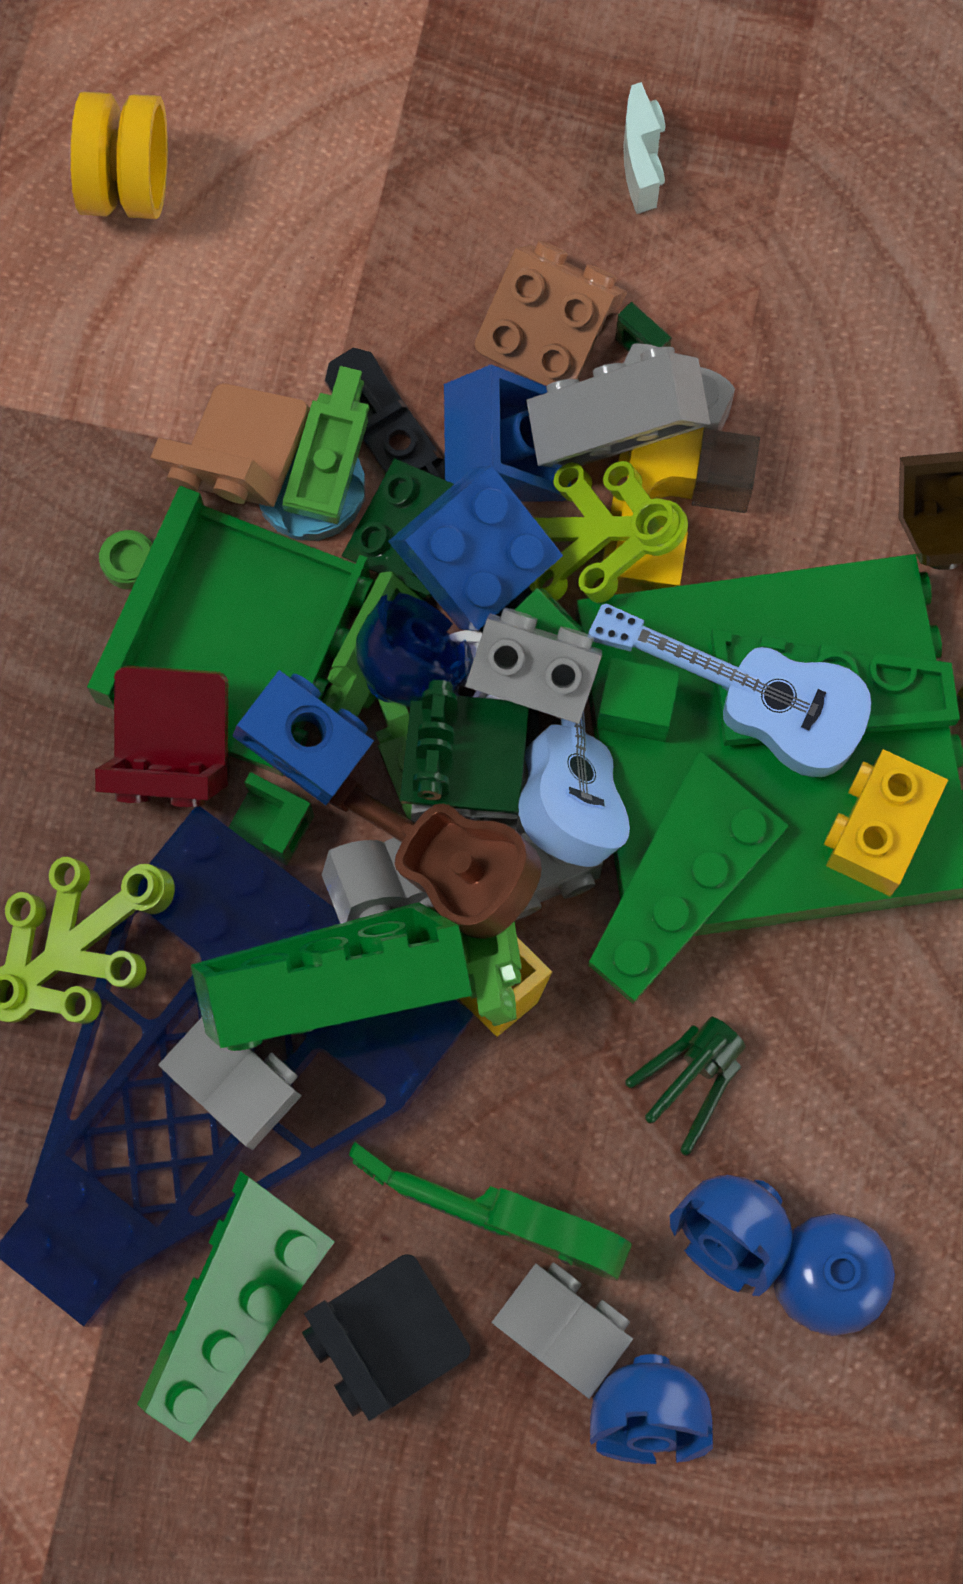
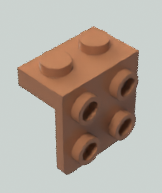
[475,241,627,386]
[150,383,310,507]

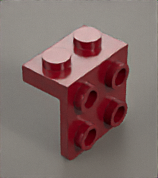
[95,666,229,807]

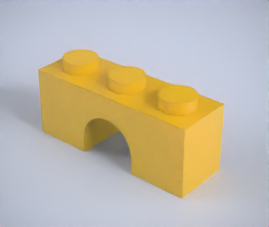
[603,427,704,594]

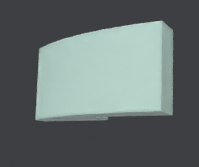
[623,82,665,214]

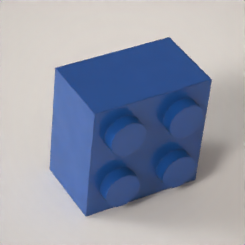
[388,465,563,631]

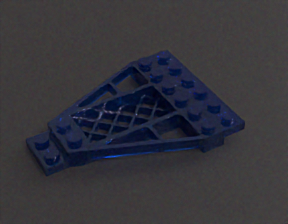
[0,806,474,1327]

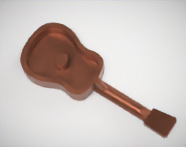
[329,776,542,939]

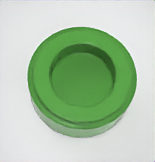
[99,530,152,589]

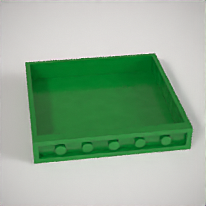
[575,554,963,936]

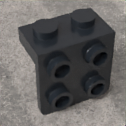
[302,1254,470,1421]

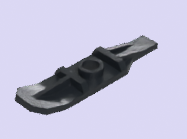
[324,347,445,480]

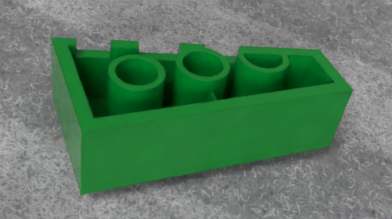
[191,902,472,1051]

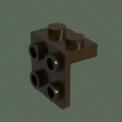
[898,451,963,570]

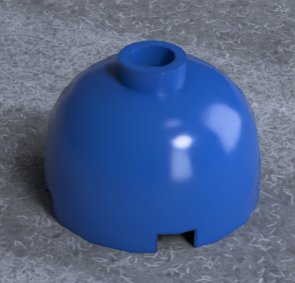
[669,1175,793,1296]
[773,1213,895,1336]
[590,1354,713,1464]

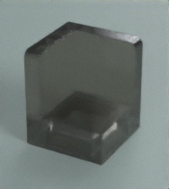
[691,429,760,513]

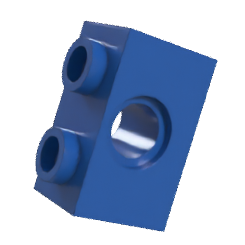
[233,670,374,806]

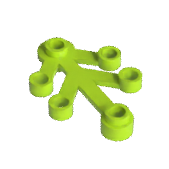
[529,461,688,603]
[0,857,175,1024]

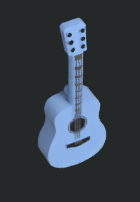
[588,604,871,777]
[518,711,630,867]

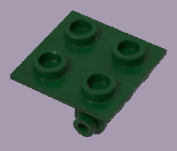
[341,458,454,601]
[400,680,529,814]

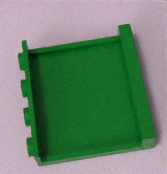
[87,485,375,777]

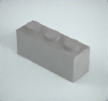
[526,347,711,468]

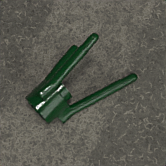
[625,1016,746,1156]

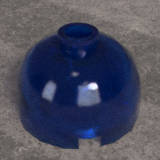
[355,593,474,707]

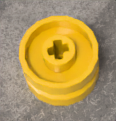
[71,91,168,219]

